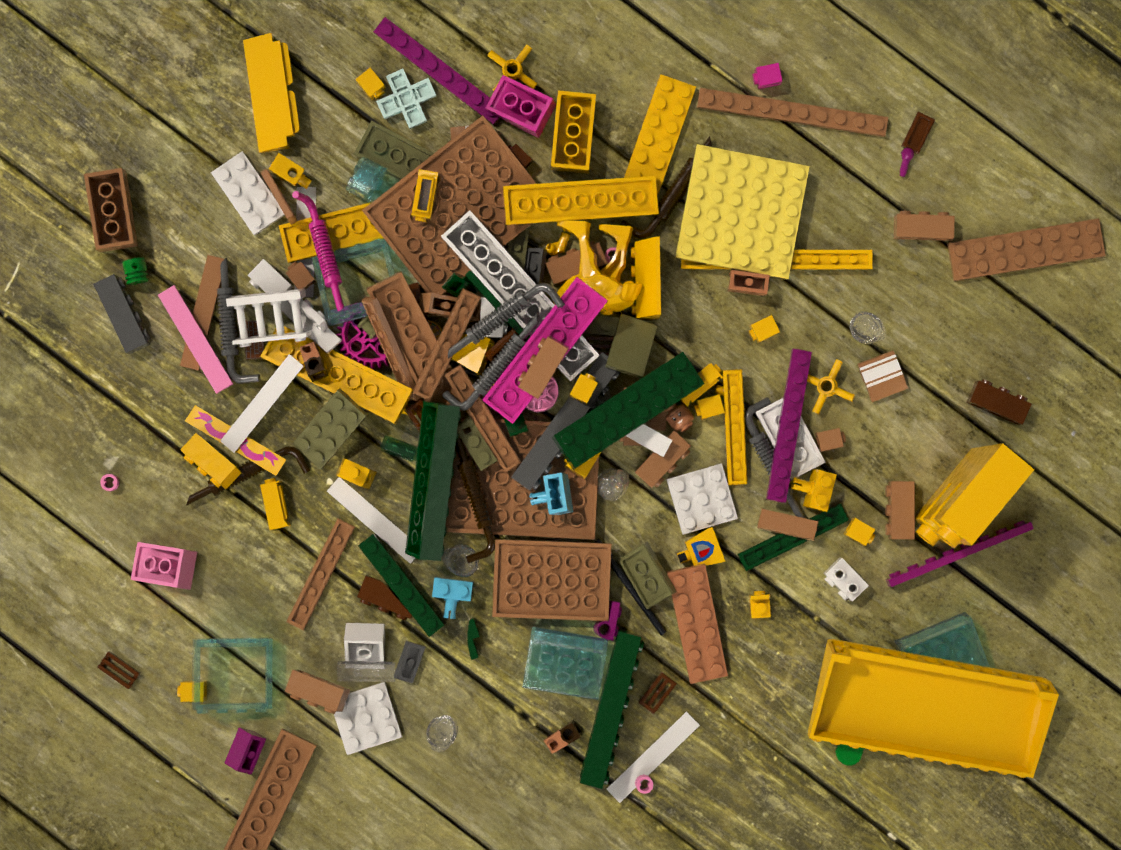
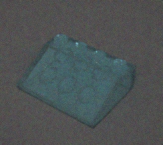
[894,612,989,667]
[522,627,608,700]

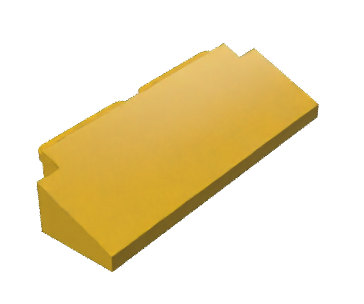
[243,33,300,153]

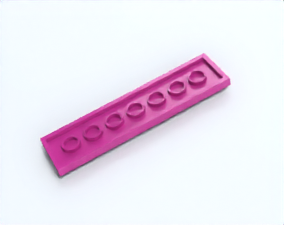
[482,277,608,424]

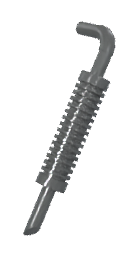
[217,258,261,384]
[448,283,565,359]
[443,312,540,411]
[744,397,805,518]

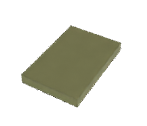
[605,313,658,379]
[618,541,677,609]

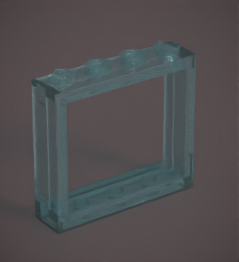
[312,238,395,326]
[192,638,273,714]

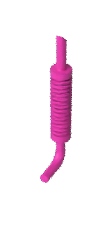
[292,191,344,311]

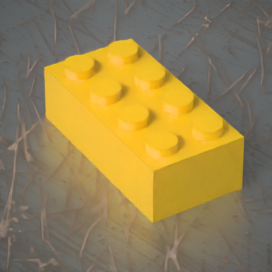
[551,90,596,174]

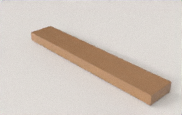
[180,255,224,371]
[413,288,481,401]
[362,296,421,401]
[445,365,522,473]
[286,518,355,630]

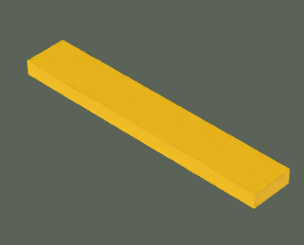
[722,369,747,485]

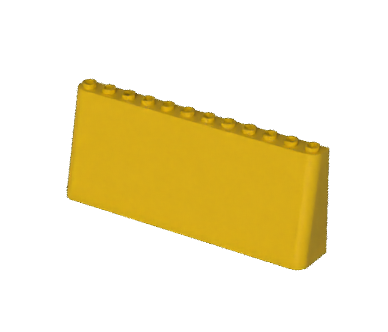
[808,639,1059,778]

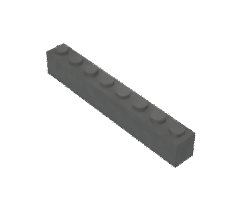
[511,352,621,491]

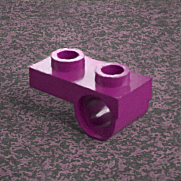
[593,600,622,641]

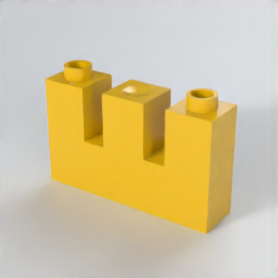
[915,443,1034,549]

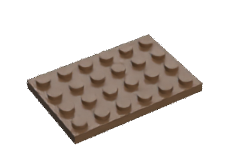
[492,539,611,621]

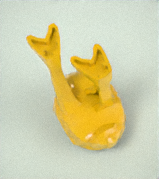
[553,220,643,315]

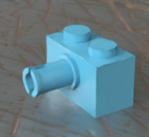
[529,473,574,516]
[432,577,473,619]

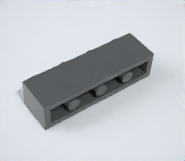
[93,274,151,354]

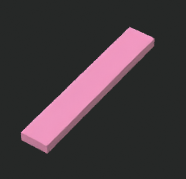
[158,285,233,394]

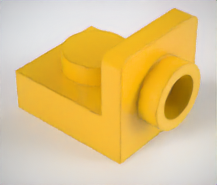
[749,591,771,618]

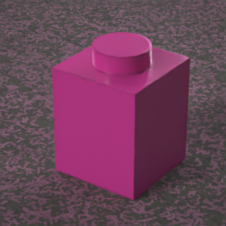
[752,63,782,90]

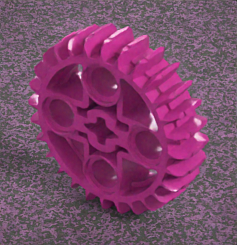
[336,303,389,370]

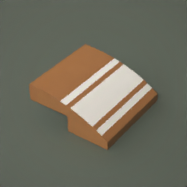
[857,350,908,402]

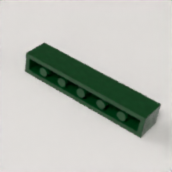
[358,534,445,637]

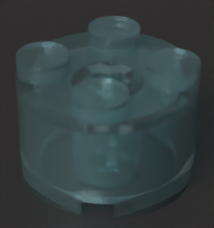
[346,157,387,203]

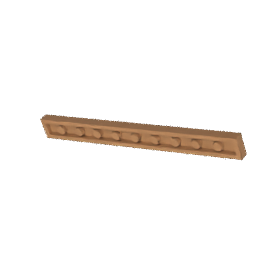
[697,88,888,137]

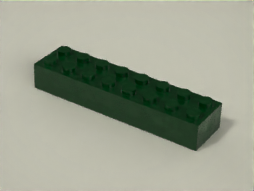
[552,352,704,470]
[405,401,461,561]
[579,629,644,789]

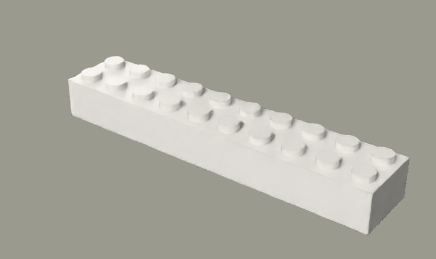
[441,210,599,381]

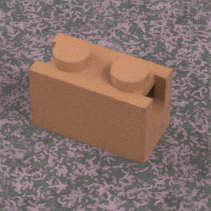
[727,270,770,296]

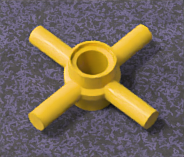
[487,44,538,92]
[807,359,855,414]

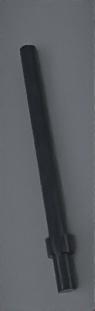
[593,538,667,636]

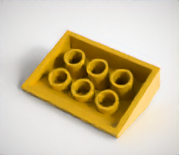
[631,236,661,320]

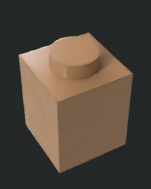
[286,261,317,290]
[815,428,846,452]

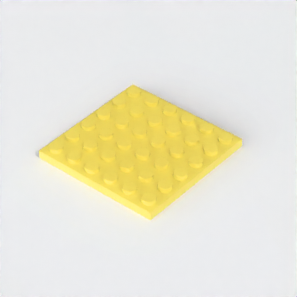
[675,144,810,280]

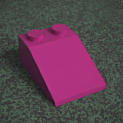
[485,75,556,138]

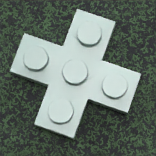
[376,69,436,129]

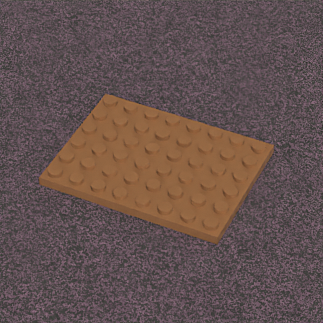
[362,115,536,295]
[445,417,599,540]

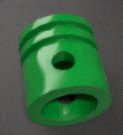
[122,257,149,285]

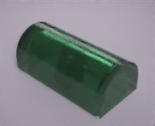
[380,435,418,463]

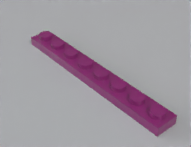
[373,17,500,126]
[766,348,812,503]
[885,520,1034,587]

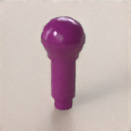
[899,148,914,177]

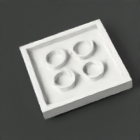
[666,463,738,535]
[334,682,403,755]

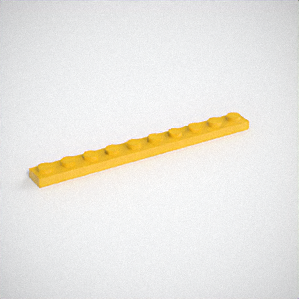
[681,250,873,270]

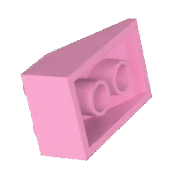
[131,542,197,590]

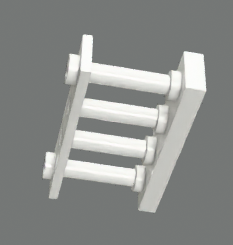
[226,289,312,347]

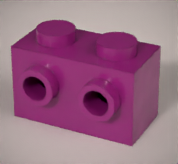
[224,727,266,775]

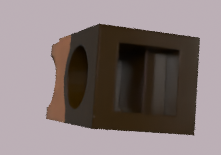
[300,341,329,382]
[543,719,583,754]

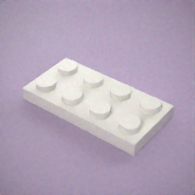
[211,151,285,236]
[755,398,825,480]

